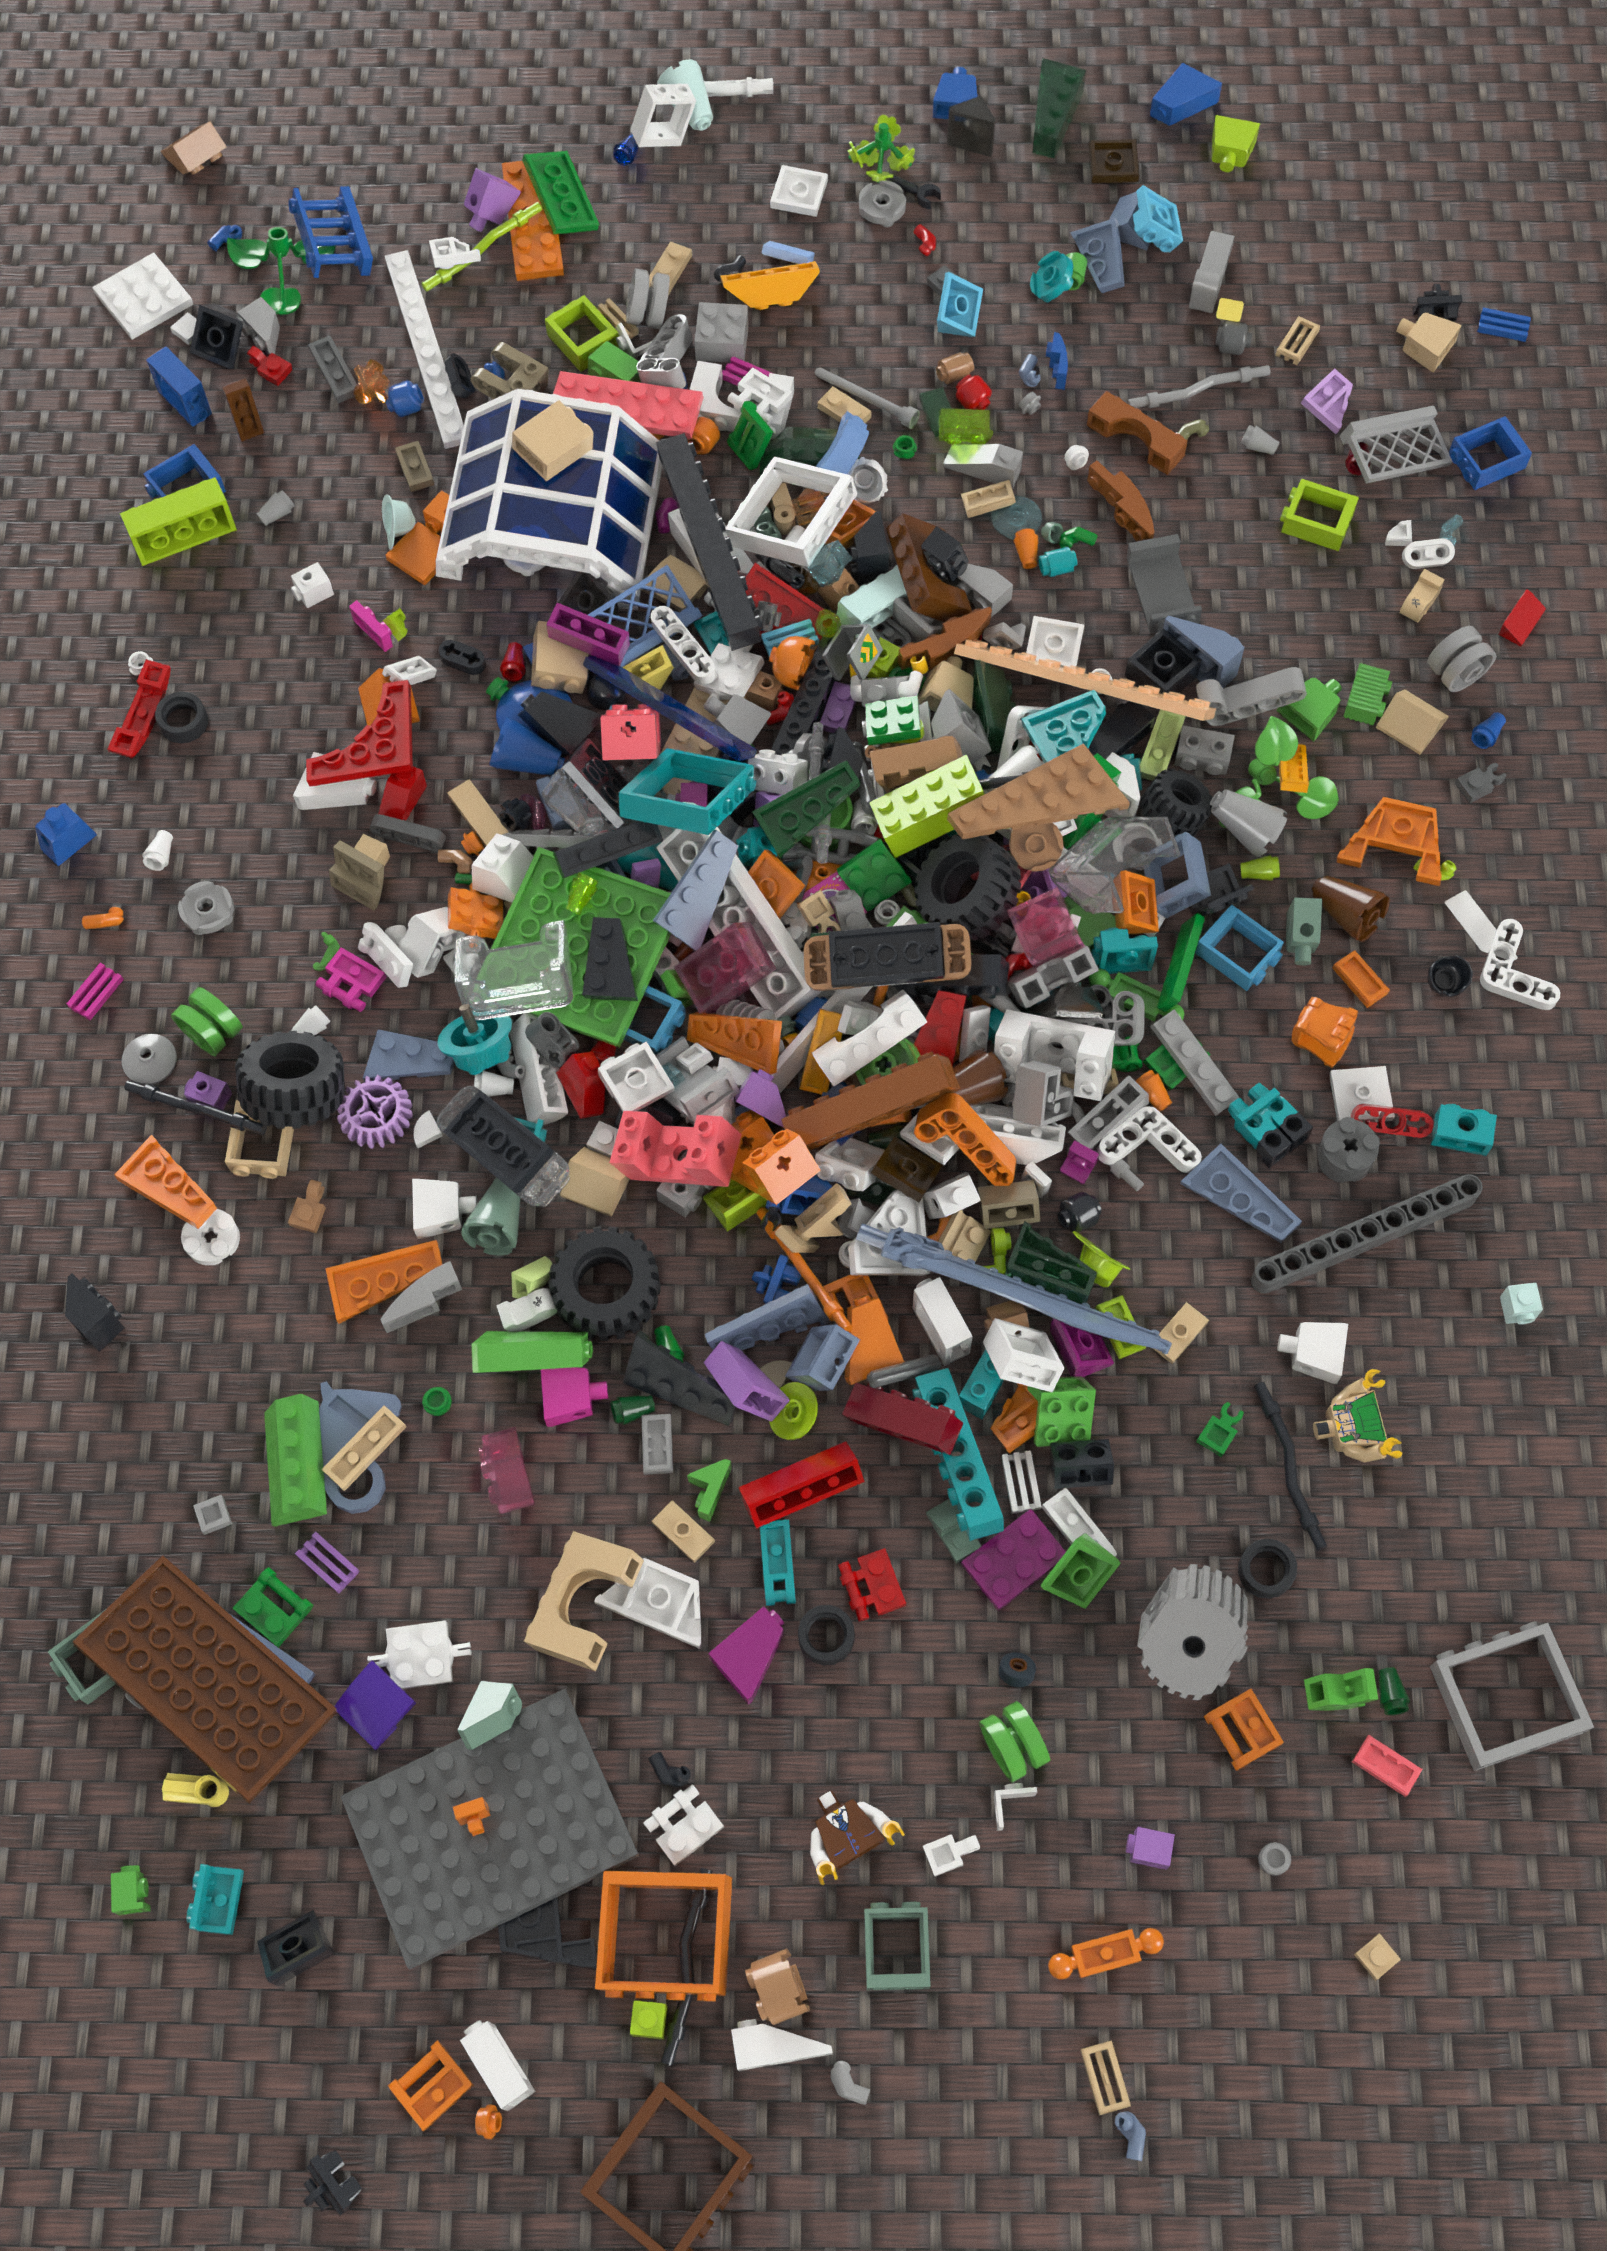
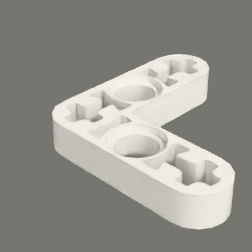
[997,706,1049,770]
[1480,919,1560,1010]
[1096,1106,1202,1173]

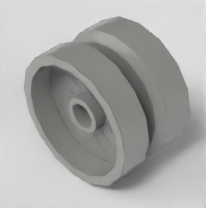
[626,268,670,330]
[1427,626,1497,692]

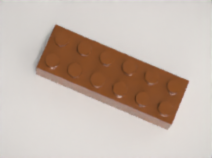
[781,1052,960,1151]

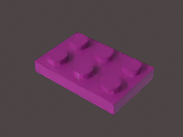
[961,1509,1066,1611]

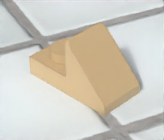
[794,1183,852,1238]

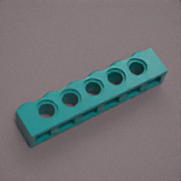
[912,1368,1004,1541]

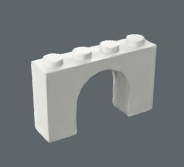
[690,361,794,440]
[812,990,927,1086]

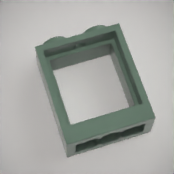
[48,1609,116,1704]
[864,1902,930,1991]

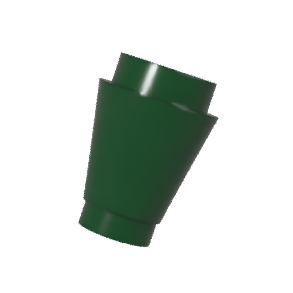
[610,1395,655,1425]
[1379,1667,1410,1716]

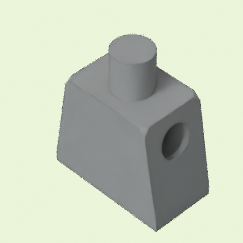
[704,694,771,752]

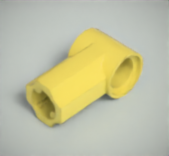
[162,1773,229,1807]

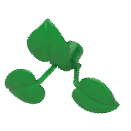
[227,227,336,315]

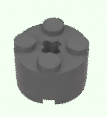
[1317,1117,1380,1183]

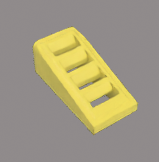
[1216,298,1244,322]

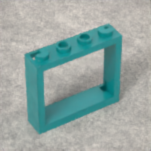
[619,748,757,835]

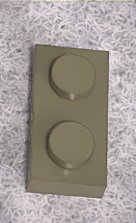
[395,441,435,492]

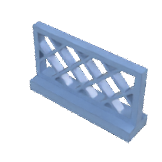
[588,565,703,671]

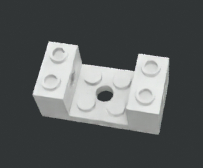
[994,1009,1115,1101]

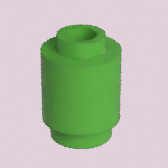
[1066,252,1087,290]

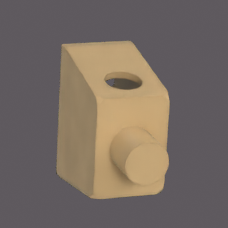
[1396,313,1461,373]
[918,656,974,712]

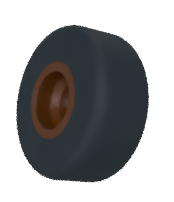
[999,1652,1036,1687]

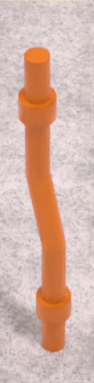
[757,1207,853,1333]

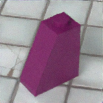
[708,1606,784,1705]

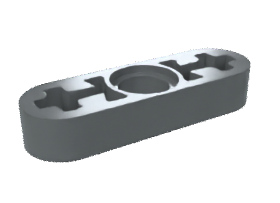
[369,814,446,852]

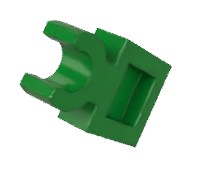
[1196,1402,1244,1458]

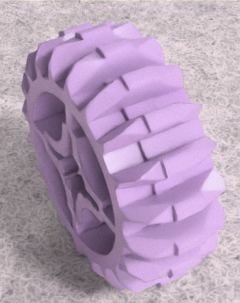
[337,1074,413,1149]

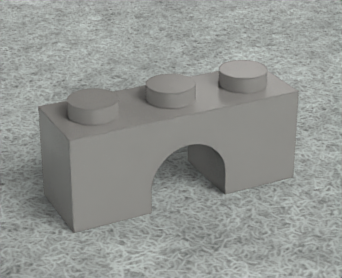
[1007,943,1099,1008]

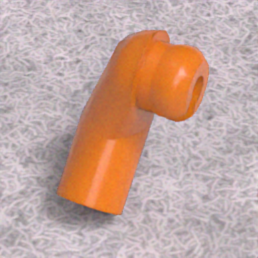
[82,907,124,929]

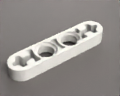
[651,606,716,684]

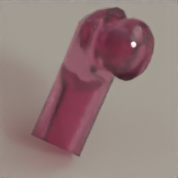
[519,794,545,830]

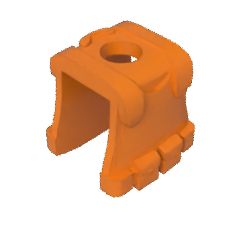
[1292,997,1358,1068]

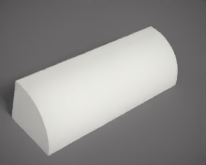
[510,1013,568,1125]

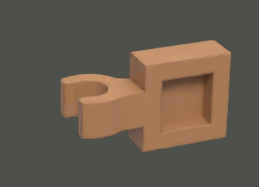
[288,1180,326,1233]

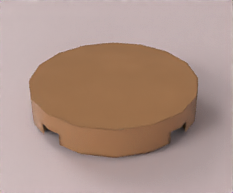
[1009,823,1064,872]

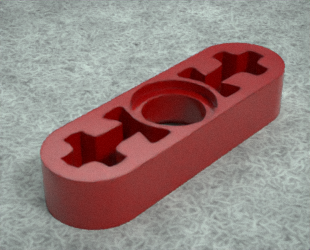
[1351,1104,1434,1138]

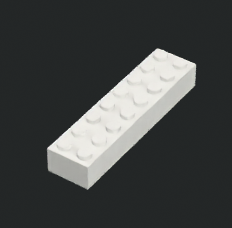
[656,827,822,1020]

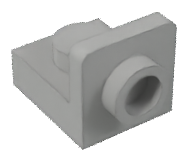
[983,622,1026,650]

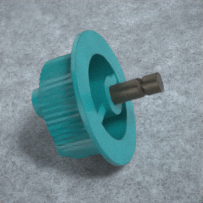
[437,1004,512,1075]

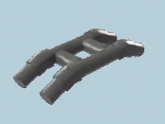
[781,826,880,865]

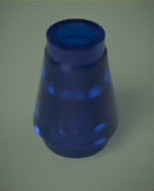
[613,133,639,166]

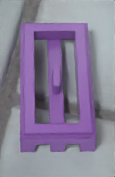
[295,1532,360,1593]

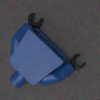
[760,1175,840,1239]

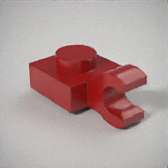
[247,346,293,386]

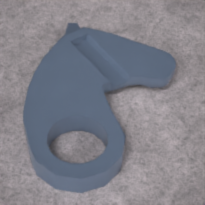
[319,1381,402,1514]

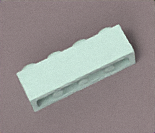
[835,565,908,638]

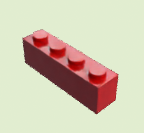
[738,1441,865,1528]

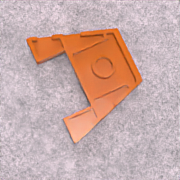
[1337,797,1442,886]

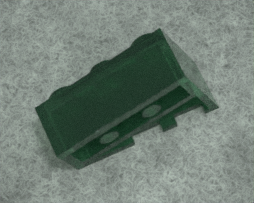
[1005,1221,1097,1304]

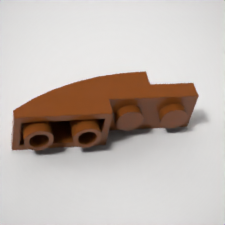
[1087,460,1154,542]
[897,607,992,670]

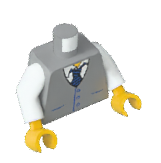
[849,656,928,707]

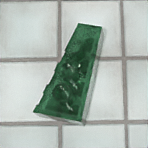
[1032,58,1086,159]

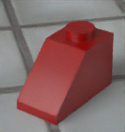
[378,766,427,821]
[556,1051,605,1119]

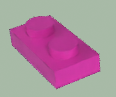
[349,600,393,652]

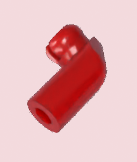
[914,224,936,256]
[766,691,794,726]

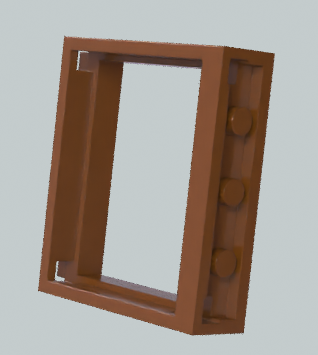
[580,2081,754,2251]

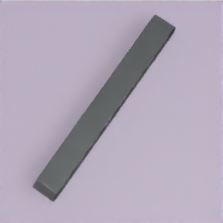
[1251,1174,1483,1294]

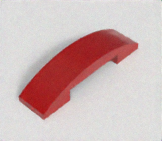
[107,659,171,758]

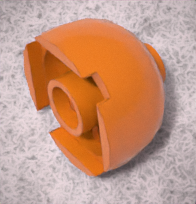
[769,636,815,690]

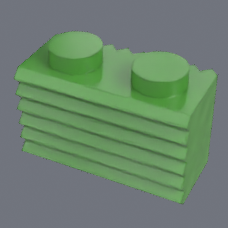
[1343,663,1393,725]

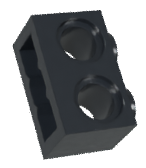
[1050,1439,1114,1489]

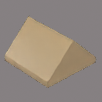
[1376,689,1449,755]
[560,1147,630,1217]

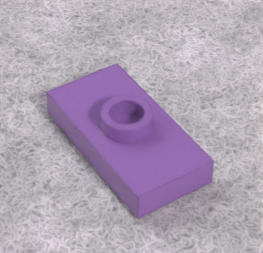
[631,858,661,889]

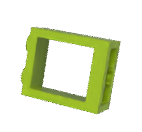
[545,295,619,372]
[1280,479,1359,551]

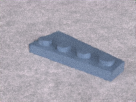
[1181,1144,1302,1243]

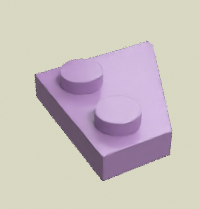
[1301,369,1353,434]

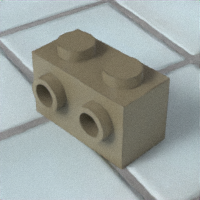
[978,1180,1040,1229]

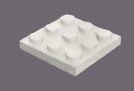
[92,253,194,340]

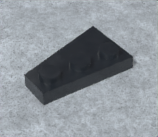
[582,917,638,1001]

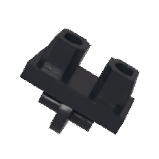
[1412,283,1462,322]
[303,2150,362,2217]

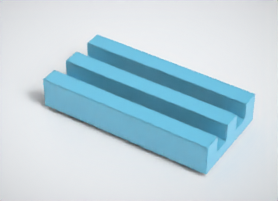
[761,619,819,656]

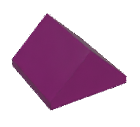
[1050,1318,1114,1377]

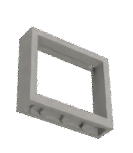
[1430,1621,1594,1771]

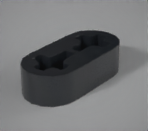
[439,640,486,675]

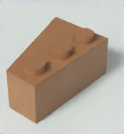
[870,736,963,793]

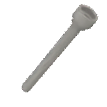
[815,368,920,429]

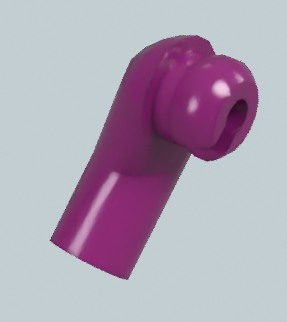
[655,497,678,534]

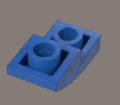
[1046,332,1068,390]

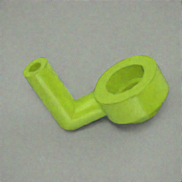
[983,1227,1011,1275]

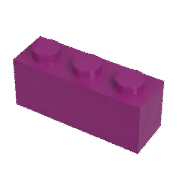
[546,603,630,667]

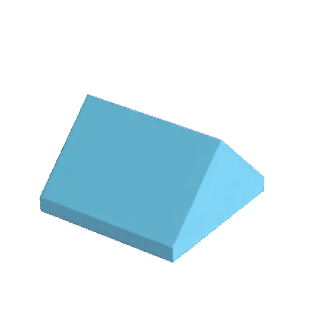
[937,272,983,337]

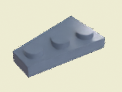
[363,1030,455,1083]

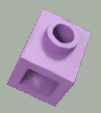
[184,1071,232,1110]

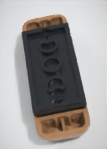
[804,922,972,991]

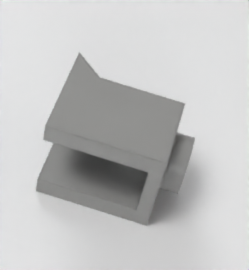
[837,1198,876,1240]

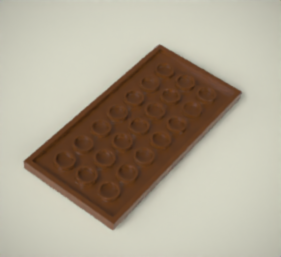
[72,1555,337,1804]

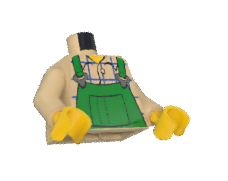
[1313,1369,1402,1462]

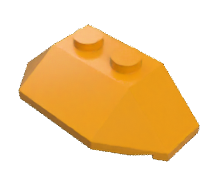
[721,261,820,310]

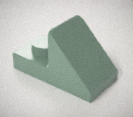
[926,1499,981,1564]

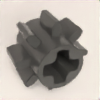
[753,601,782,632]

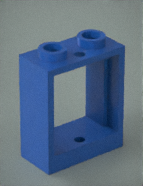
[146,347,212,427]
[1449,416,1532,490]
[143,444,226,499]

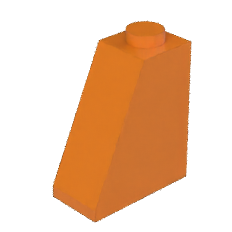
[845,1294,904,1385]

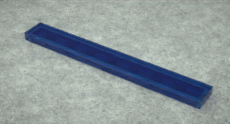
[583,656,757,761]

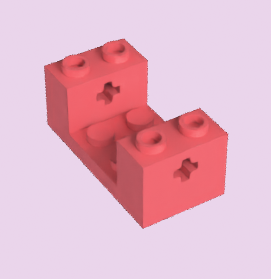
[601,704,661,760]
[609,1111,741,1187]

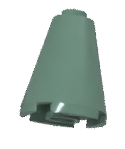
[461,1178,521,1256]

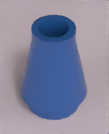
[1471,712,1506,749]

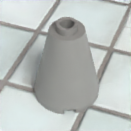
[1210,789,1287,857]

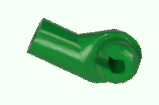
[1059,527,1098,549]

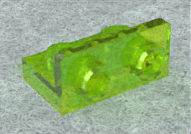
[939,408,993,445]

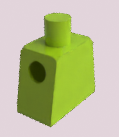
[1212,115,1260,172]

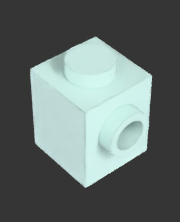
[1500,1283,1543,1324]

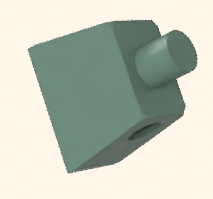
[1286,898,1322,966]

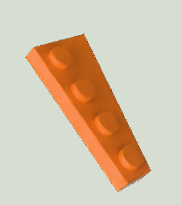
[687,1012,782,1075]
[325,1240,443,1324]

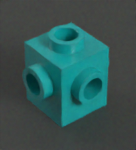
[736,827,777,866]

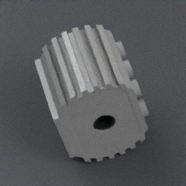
[1137,1564,1248,1700]

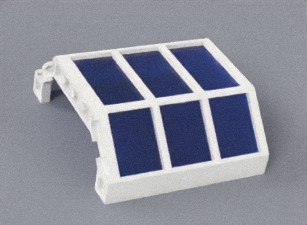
[436,389,662,610]

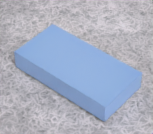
[762,241,815,264]

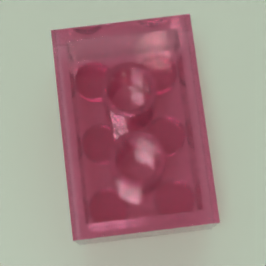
[674,922,776,1014]

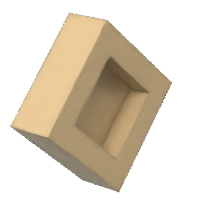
[1354,1933,1401,1980]

